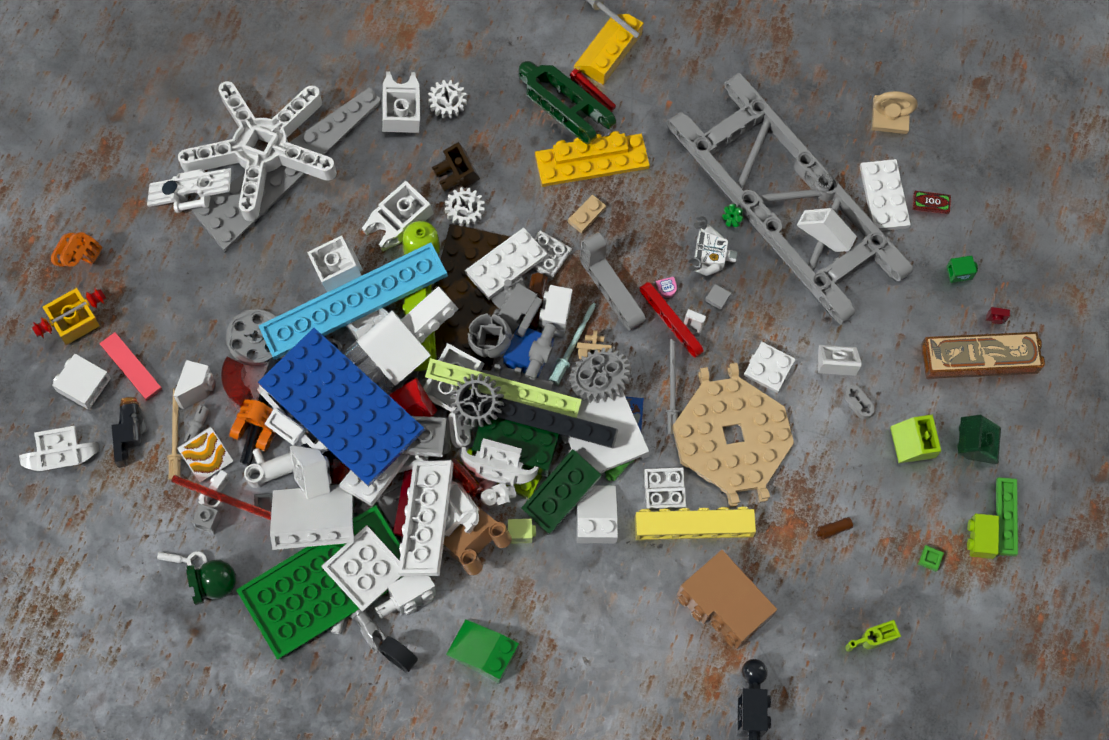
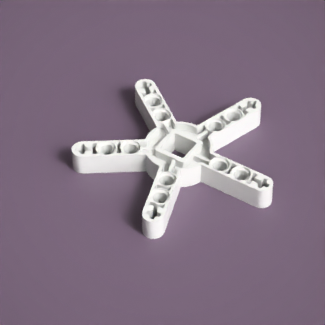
[178,81,337,221]

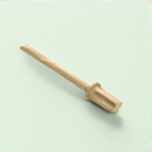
[167,388,183,482]

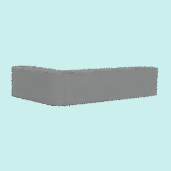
[580,232,646,330]

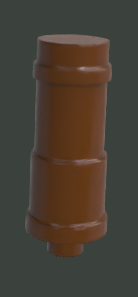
[816,517,853,540]

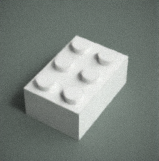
[423,343,485,412]

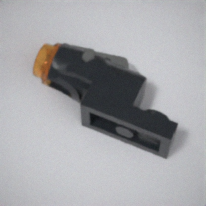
[111,397,147,468]

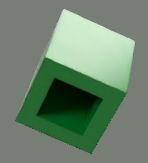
[946,256,978,283]

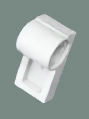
[198,470,230,512]

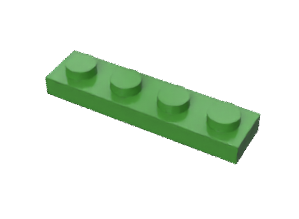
[996,477,1018,556]

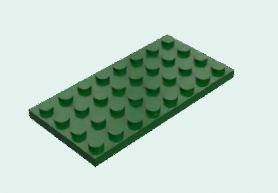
[236,505,404,660]

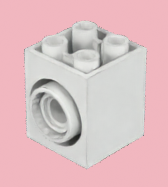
[307,236,363,292]

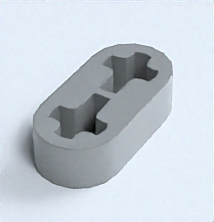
[844,385,875,419]

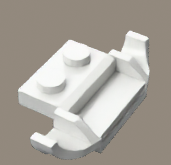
[19,426,100,471]
[461,438,538,486]
[445,481,479,537]

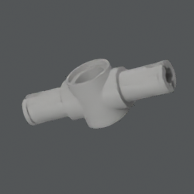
[525,323,556,381]

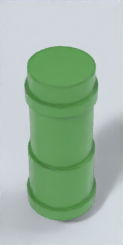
[605,460,634,481]

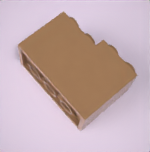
[677,550,778,649]

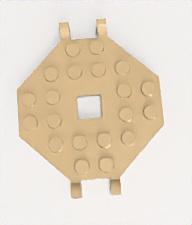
[672,363,794,508]

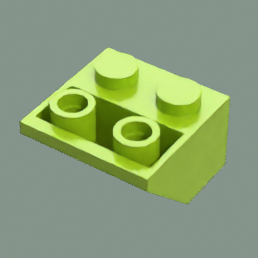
[890,414,941,463]

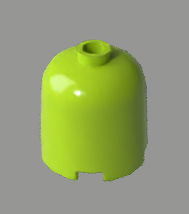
[403,221,440,256]

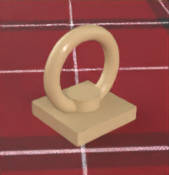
[872,91,918,134]

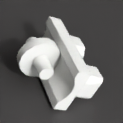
[481,483,516,510]

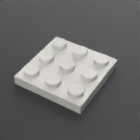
[321,525,401,612]

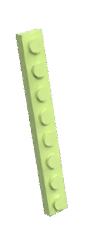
[425,358,582,418]

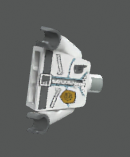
[688,216,737,276]

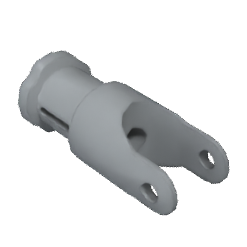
[351,608,386,653]

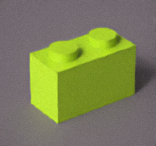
[967,513,999,559]

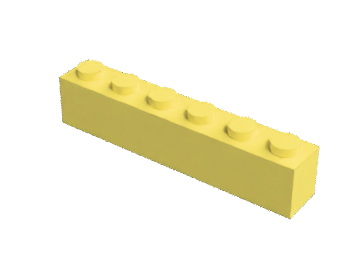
[634,507,756,540]

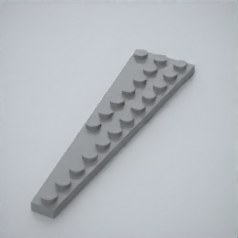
[191,87,381,252]

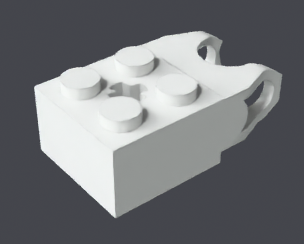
[382,72,420,133]
[362,181,434,251]

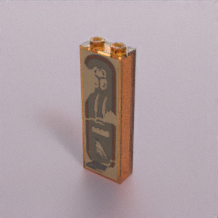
[921,332,1045,379]

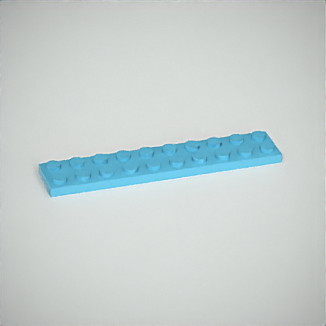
[259,243,448,360]

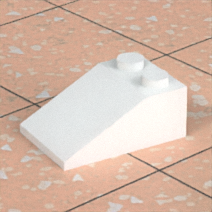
[576,485,618,544]

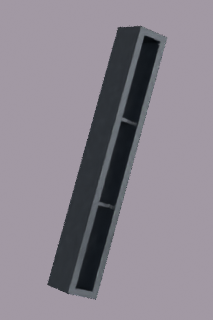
[462,389,618,449]

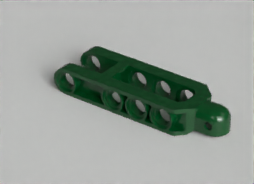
[518,61,616,144]

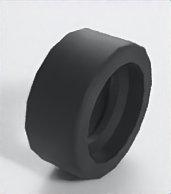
[378,636,418,672]

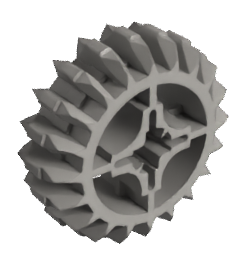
[450,374,504,427]

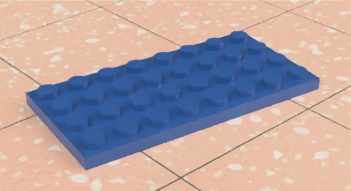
[258,328,425,487]

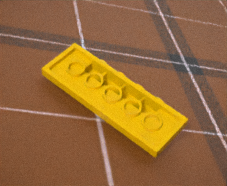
[535,131,650,187]

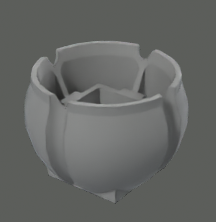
[468,314,512,358]

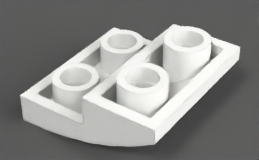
[644,467,686,509]

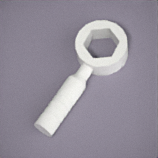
[157,552,208,569]

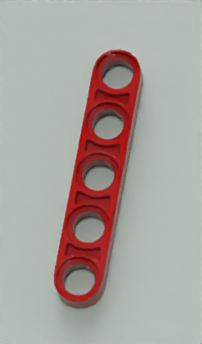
[639,282,704,358]

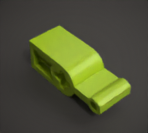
[845,620,901,652]

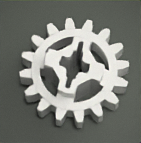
[428,80,467,118]
[445,187,485,227]

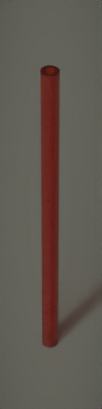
[171,475,271,521]

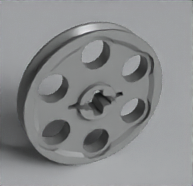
[226,309,276,366]

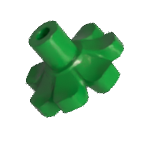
[722,204,743,227]

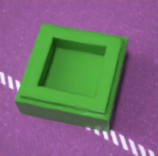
[918,545,944,572]

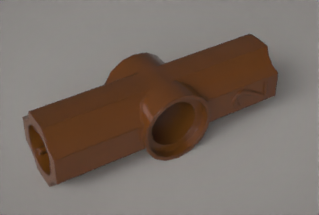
[522,273,548,331]

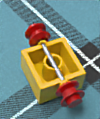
[32,287,106,345]

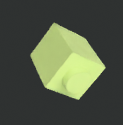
[508,519,536,544]

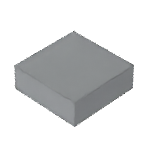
[705,284,731,310]

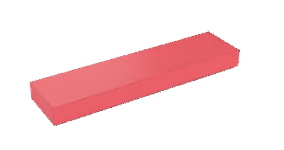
[99,332,162,401]

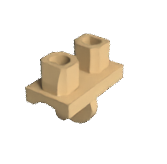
[576,330,612,359]

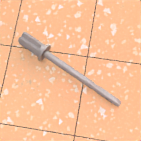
[586,0,639,38]
[665,339,681,435]

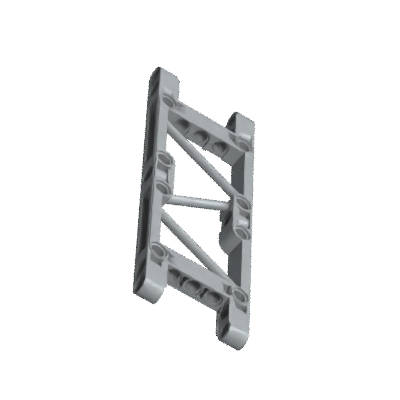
[667,73,913,324]

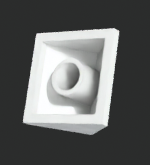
[818,345,862,376]

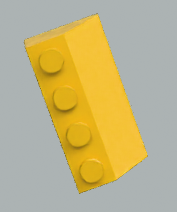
[573,14,644,85]

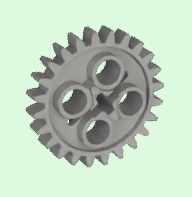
[569,348,632,403]

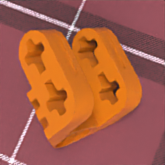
[51,232,103,267]
[229,399,276,452]

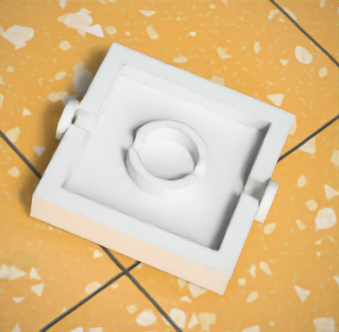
[744,341,795,393]

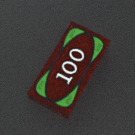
[912,190,951,214]

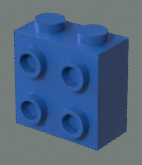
[503,324,554,378]

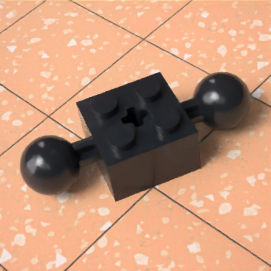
[737,659,771,740]

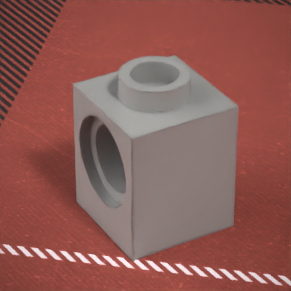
[192,504,221,535]

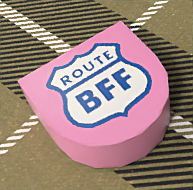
[655,277,677,298]

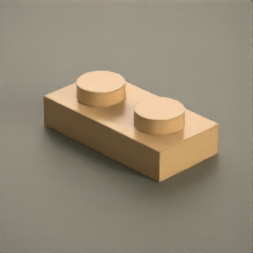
[568,195,606,234]

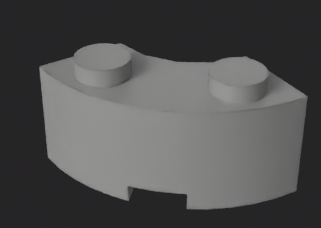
[491,283,537,334]

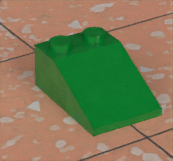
[446,619,519,684]

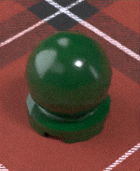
[186,560,236,605]

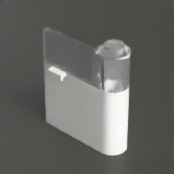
[343,310,431,393]

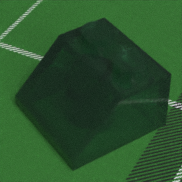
[957,415,1001,464]

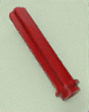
[569,68,616,112]

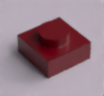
[986,307,1010,324]

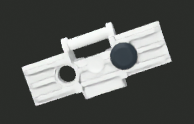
[147,168,231,213]

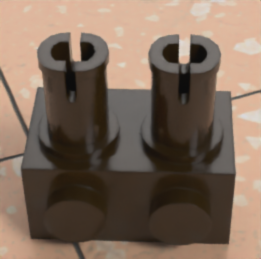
[432,142,480,192]

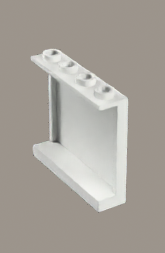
[561,389,649,473]
[270,485,354,550]

